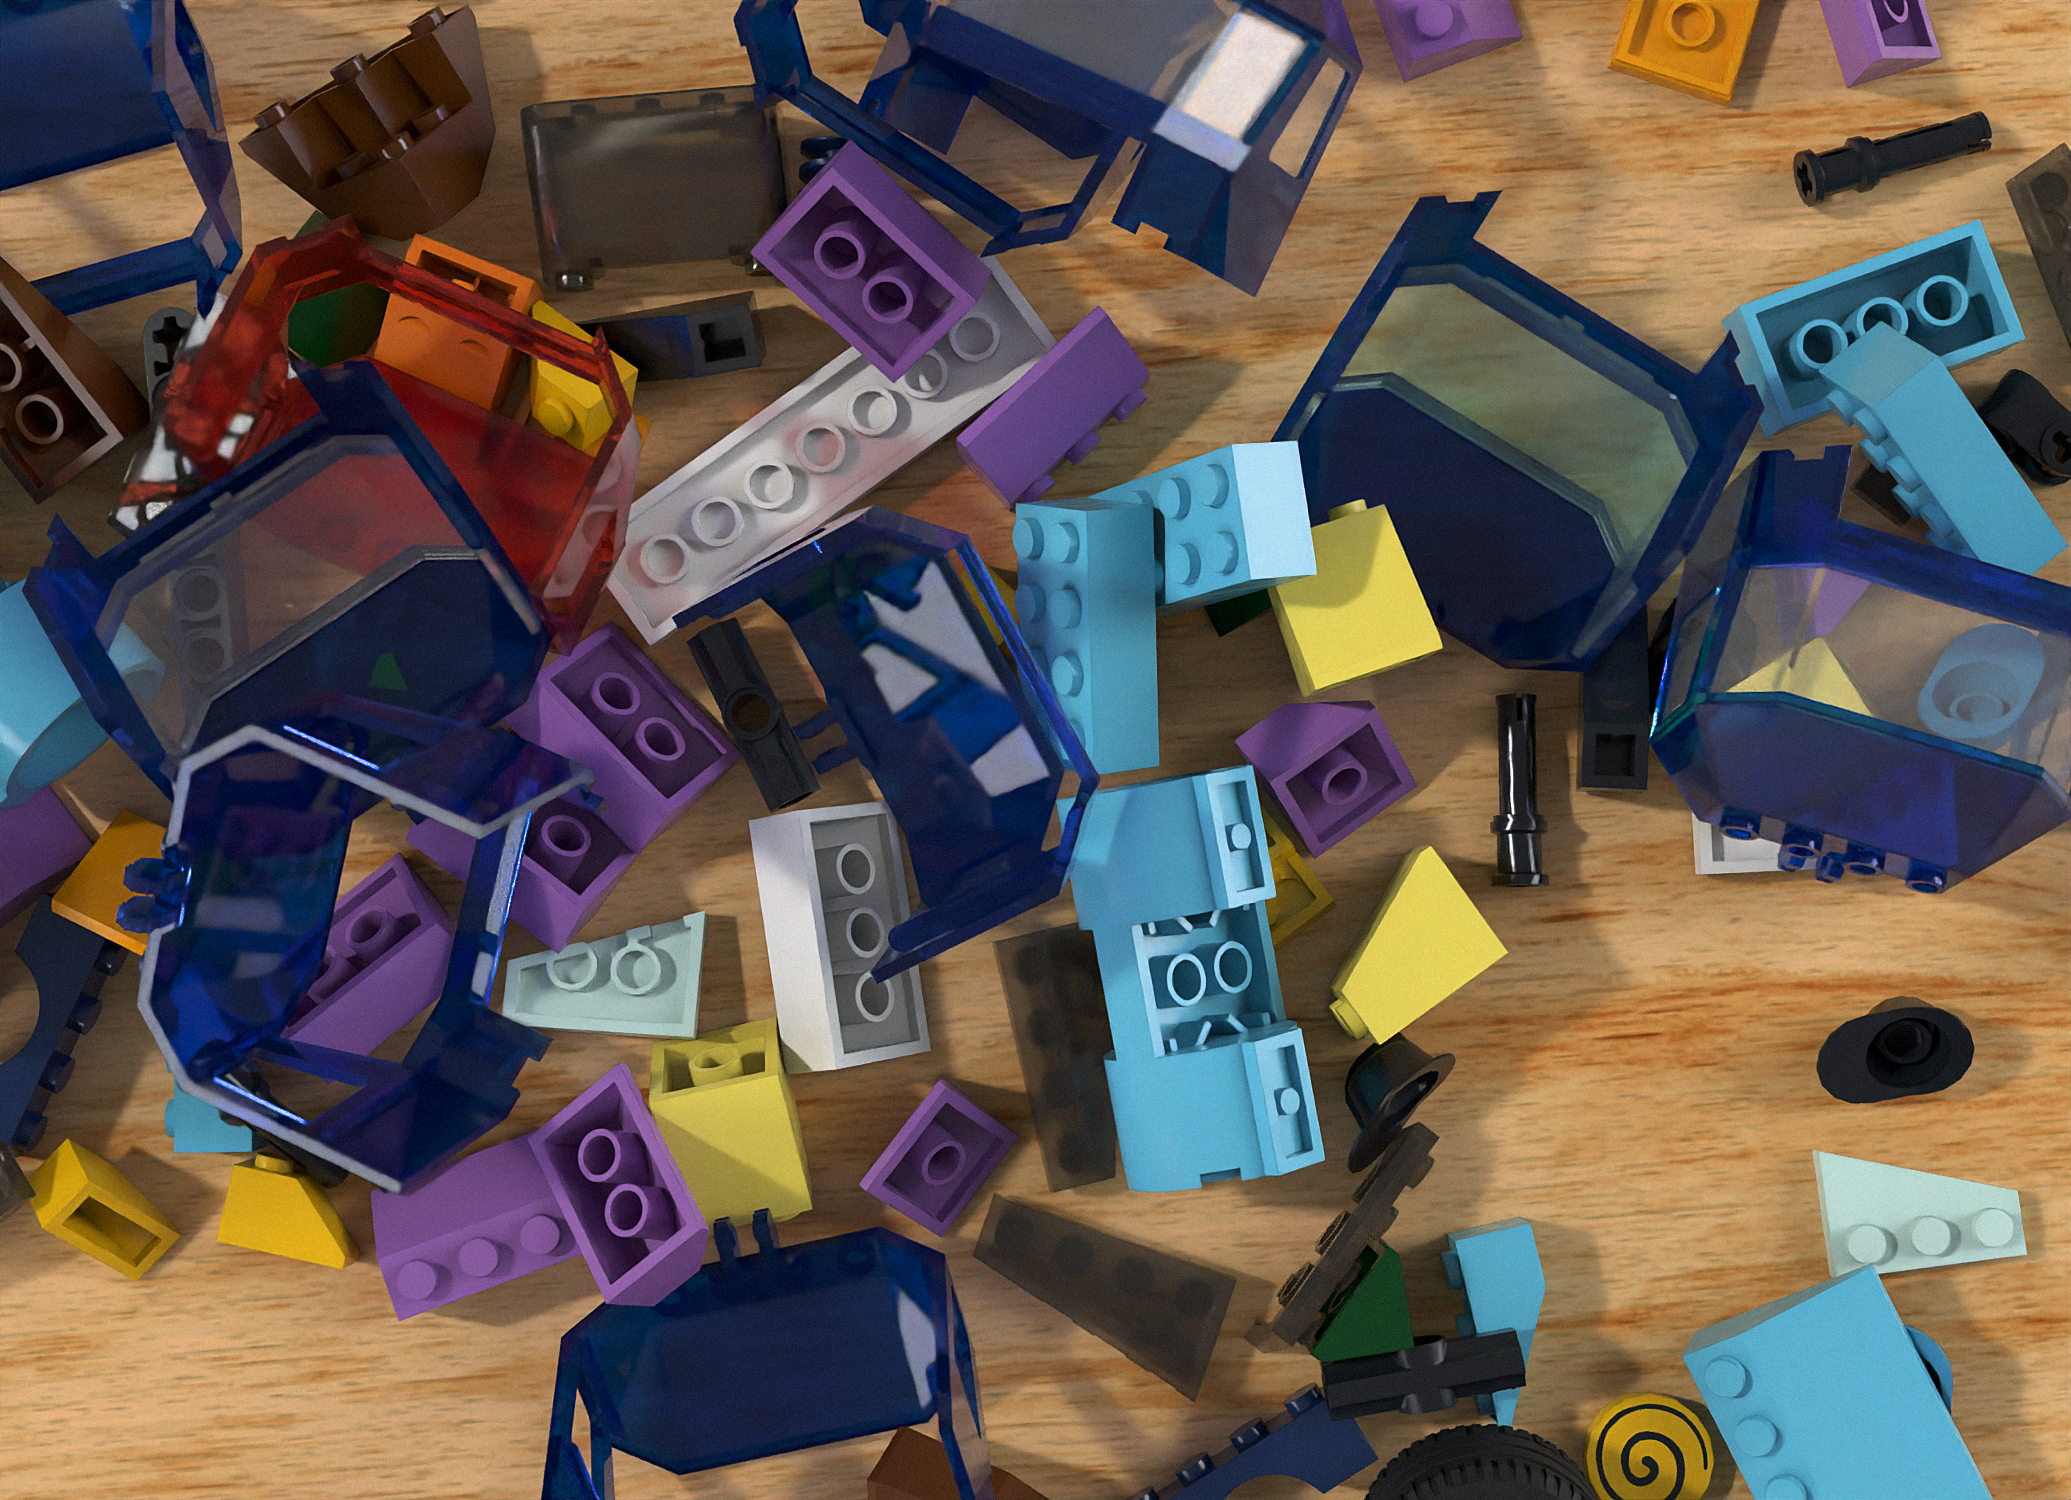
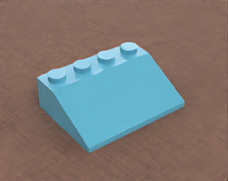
[1682,1263,1993,1500]

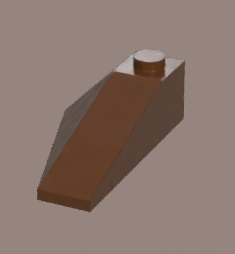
[0,256,151,505]

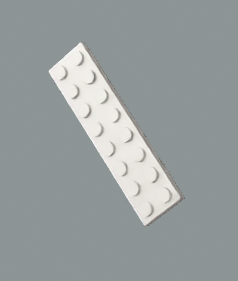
[576,249,1057,648]

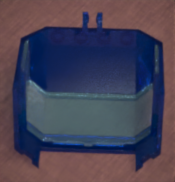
[1270,190,1765,672]

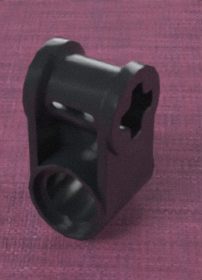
[1975,369,2071,487]

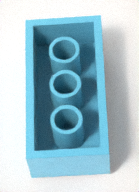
[1721,219,2026,438]
[1818,321,2069,596]
[1088,441,1317,618]
[1012,497,1159,775]

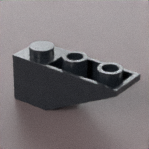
[574,290,767,382]
[1575,602,1649,794]

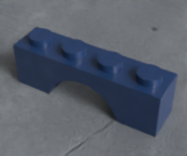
[0,893,129,1161]
[1127,1382,1379,1500]

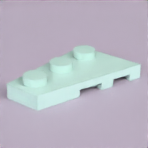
[501,911,708,1040]
[1812,1149,2027,1278]

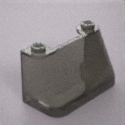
[520,85,792,293]

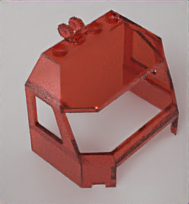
[160,213,641,657]

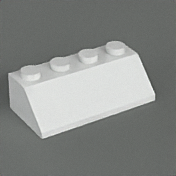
[748,800,931,1075]

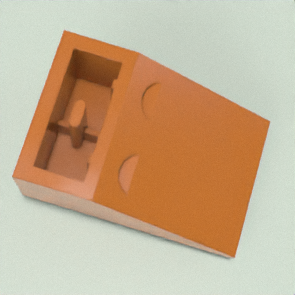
[357,233,547,469]

